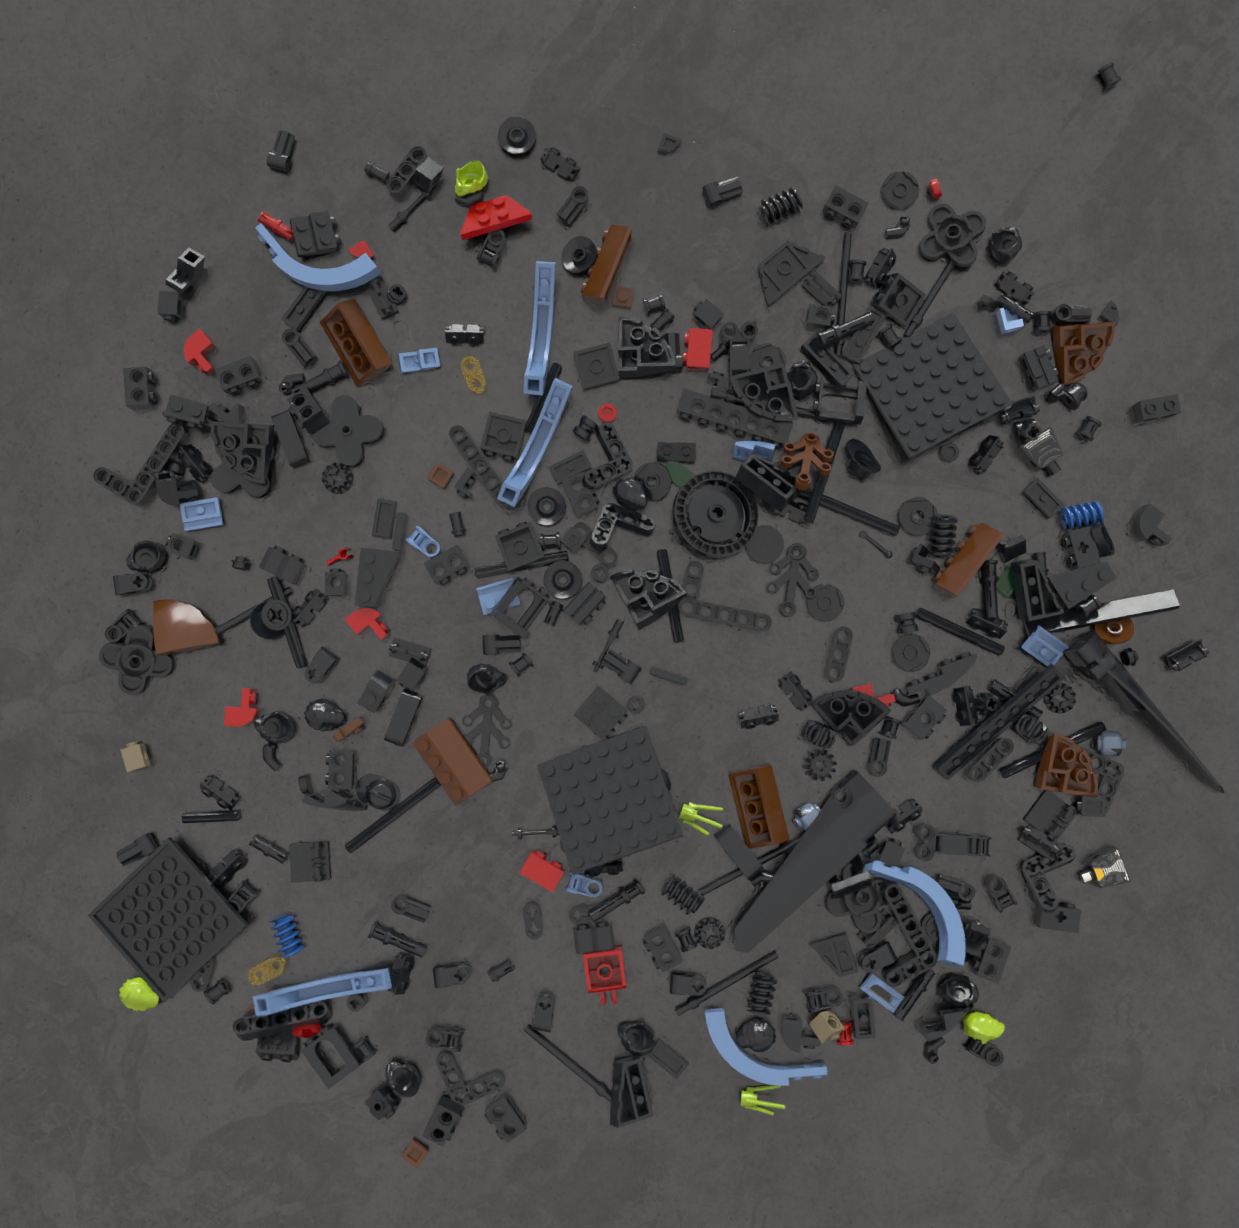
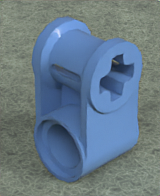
[405,525,442,559]
[565,871,603,897]

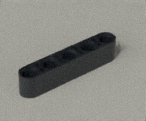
[449,425,508,506]
[232,1001,331,1041]

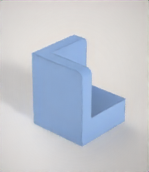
[996,308,1024,334]

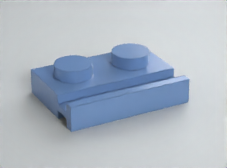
[180,497,224,532]
[476,578,521,615]
[1022,625,1069,666]

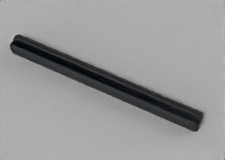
[804,421,846,523]
[798,489,900,536]
[1000,722,1106,778]
[345,777,441,853]

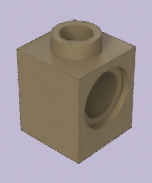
[121,741,151,772]
[809,1009,845,1043]

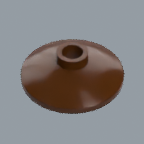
[1095,618,1135,644]

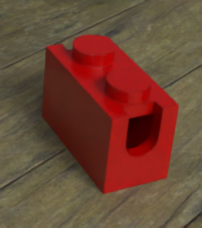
[683,328,713,371]
[519,850,565,893]

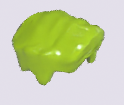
[455,161,488,197]
[119,977,159,1011]
[963,1012,1005,1044]

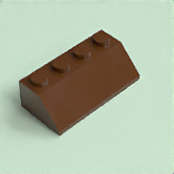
[580,225,632,307]
[320,299,392,387]
[933,523,1005,598]
[412,717,493,806]
[728,764,790,849]

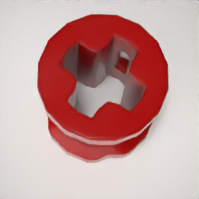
[837,1023,854,1046]

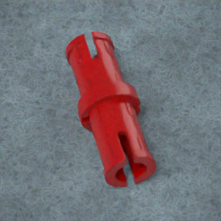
[257,211,293,242]

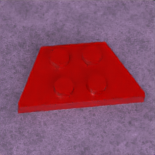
[460,195,533,240]

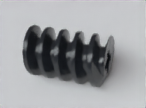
[761,187,803,224]
[930,514,958,556]
[661,874,705,915]
[747,971,778,1015]

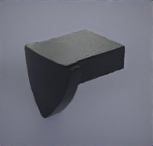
[995,535,1026,563]

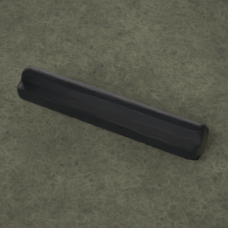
[182,810,240,823]

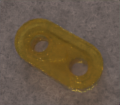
[460,356,487,393]
[248,956,286,986]

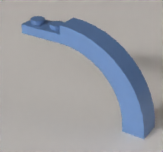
[255,223,381,291]
[523,261,556,395]
[497,378,573,507]
[864,861,965,966]
[253,968,392,1016]
[704,1008,827,1086]

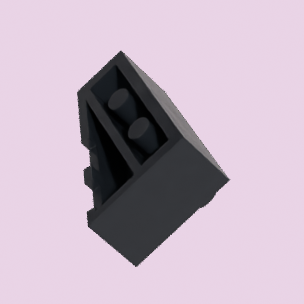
[610,1056,653,1128]

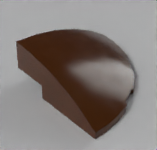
[1052,322,1115,385]
[153,599,219,656]
[1034,733,1098,797]

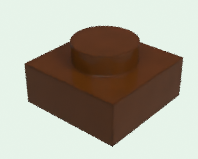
[612,286,634,309]
[427,462,454,489]
[401,1139,429,1168]

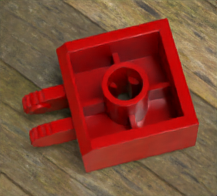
[583,947,627,1006]

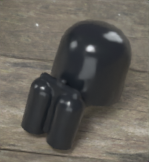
[1046,382,1088,411]

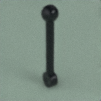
[860,530,893,558]

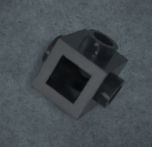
[365,1086,400,1121]

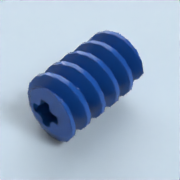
[1060,501,1104,530]
[269,915,304,959]

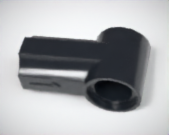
[267,130,295,172]
[702,177,743,207]
[556,186,589,225]
[1050,304,1092,325]
[282,328,316,366]
[663,332,683,371]
[1014,419,1042,441]
[482,635,520,655]
[601,649,642,685]
[868,738,891,777]
[116,832,158,867]
[937,874,976,901]
[391,895,430,923]

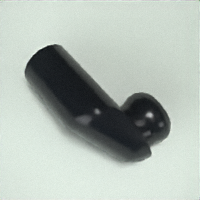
[886,215,911,238]
[279,373,305,393]
[892,689,920,707]
[262,742,281,771]
[488,760,507,783]
[750,870,775,887]
[950,896,972,910]
[925,1037,946,1064]

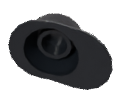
[847,439,881,481]
[355,774,400,811]

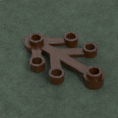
[781,433,834,490]

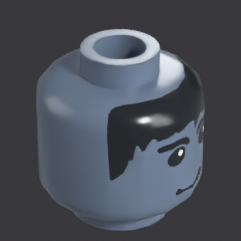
[1097,731,1126,756]
[793,803,820,831]

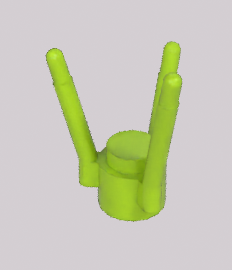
[679,802,723,836]
[740,1085,786,1115]

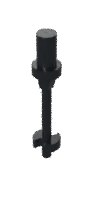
[388,189,432,231]
[710,320,756,361]
[592,619,624,672]
[512,826,559,839]

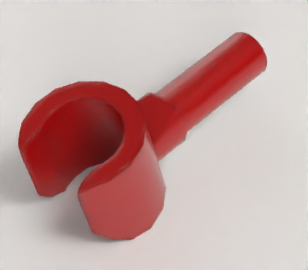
[326,548,353,566]

